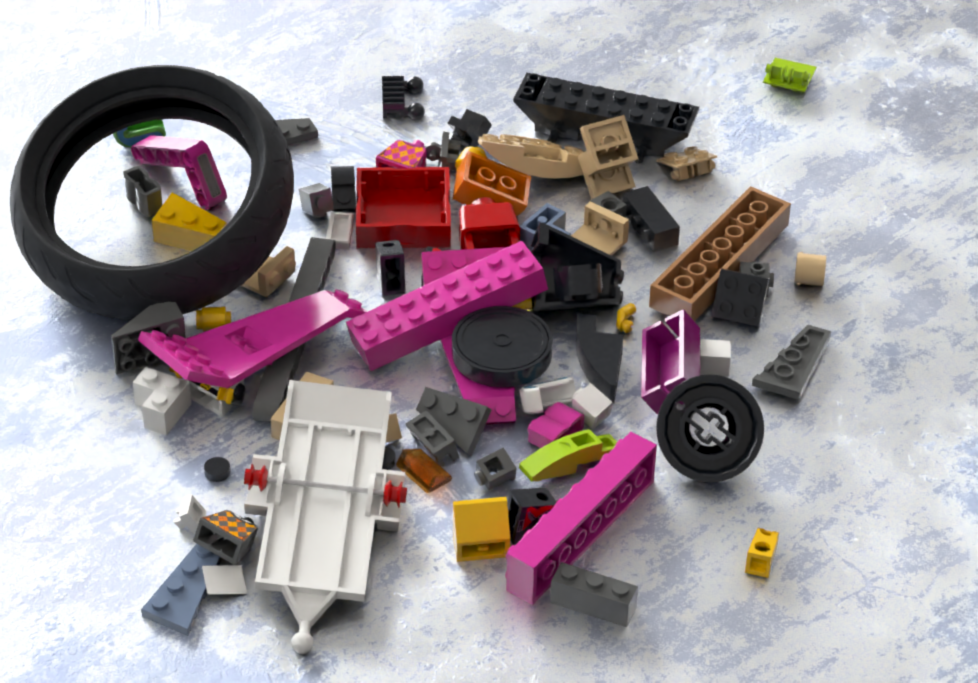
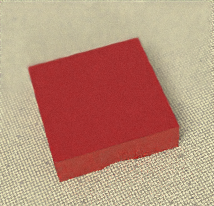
[356,167,451,249]

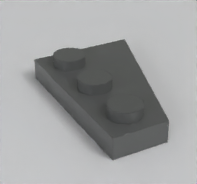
[276,118,318,146]
[416,387,492,457]

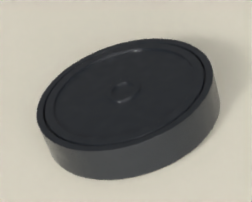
[452,306,553,387]

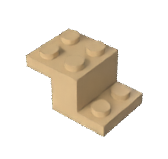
[577,115,638,199]

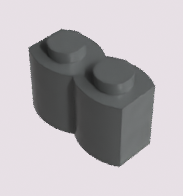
[123,166,163,217]

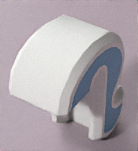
[519,377,576,414]

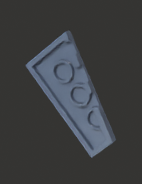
[141,544,223,636]

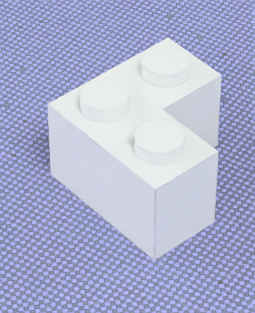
[133,367,192,435]

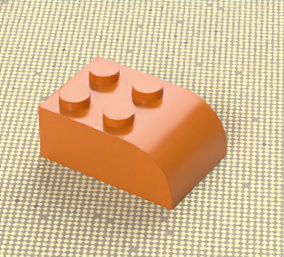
[452,151,531,216]

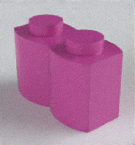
[527,402,584,448]

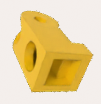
[745,527,779,578]

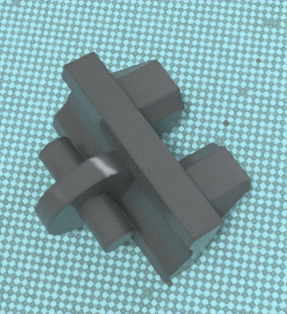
[424,131,461,170]

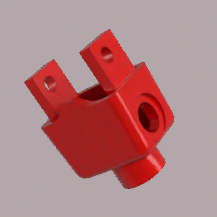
[459,197,520,250]

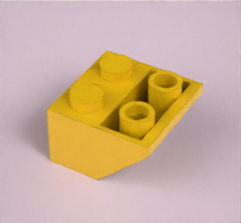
[453,497,510,562]

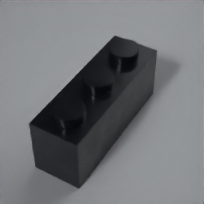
[622,186,680,252]

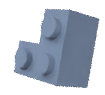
[520,203,571,252]

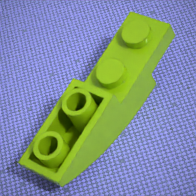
[519,429,617,482]

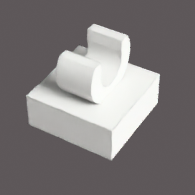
[173,495,207,533]

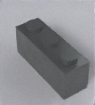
[550,562,638,627]

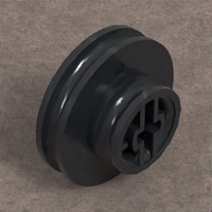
[656,374,764,482]

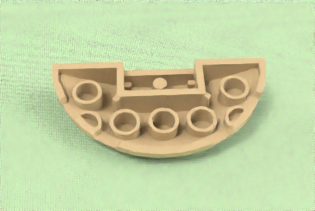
[478,134,585,179]

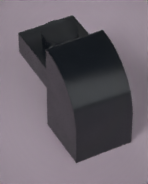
[447,109,492,147]
[330,165,356,211]

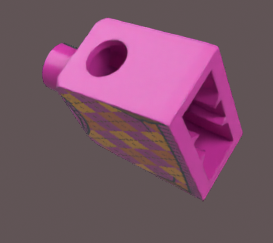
[376,140,427,169]

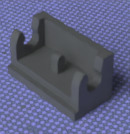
[405,410,460,467]

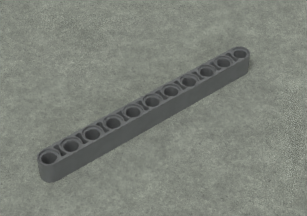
[252,237,336,422]

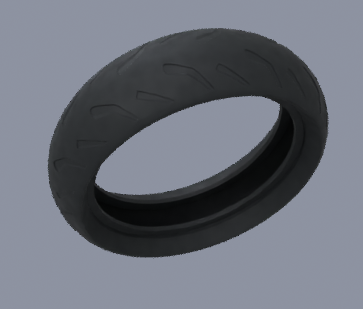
[9,65,294,320]

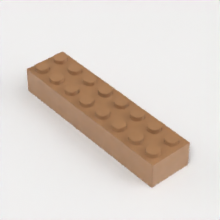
[649,186,791,322]

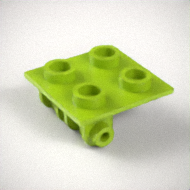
[763,57,817,93]

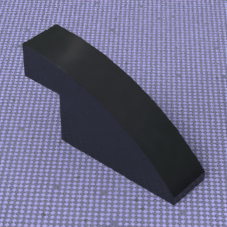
[576,314,624,404]

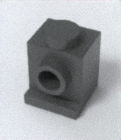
[474,447,517,491]

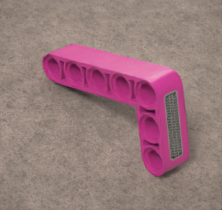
[131,135,227,210]

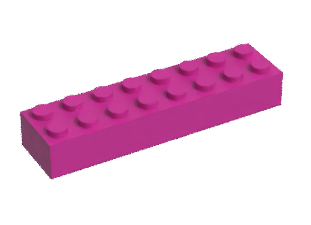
[346,241,548,371]
[505,432,657,605]

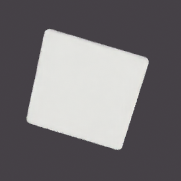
[202,565,247,595]

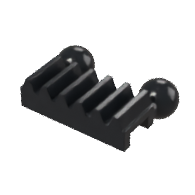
[382,76,425,120]

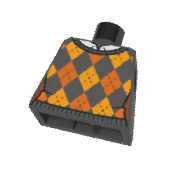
[193,510,258,565]

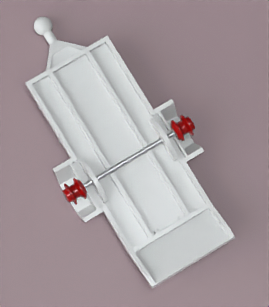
[244,380,407,654]

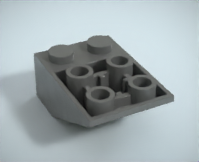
[111,302,186,375]

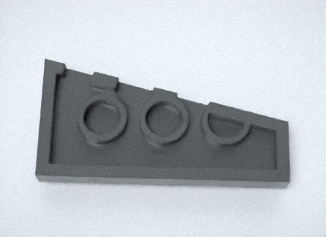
[752,325,831,400]

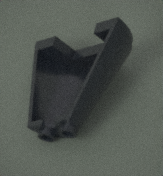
[527,222,624,312]

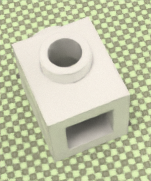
[700,339,731,376]
[571,383,613,430]

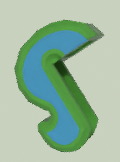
[113,120,166,148]

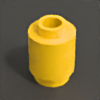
[196,306,231,332]

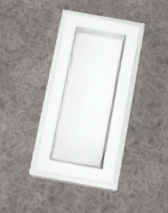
[326,212,354,249]

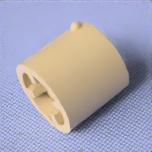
[794,252,826,286]

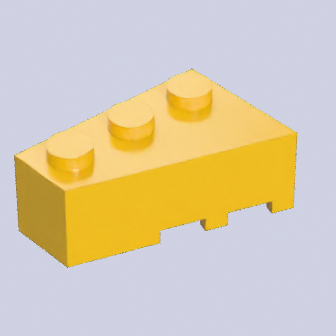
[152,192,227,251]

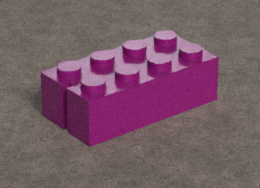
[641,309,700,415]

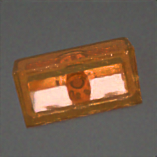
[396,449,452,493]

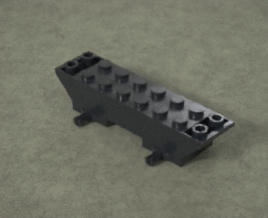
[513,72,699,164]

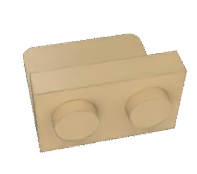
[571,201,629,256]
[241,246,296,297]

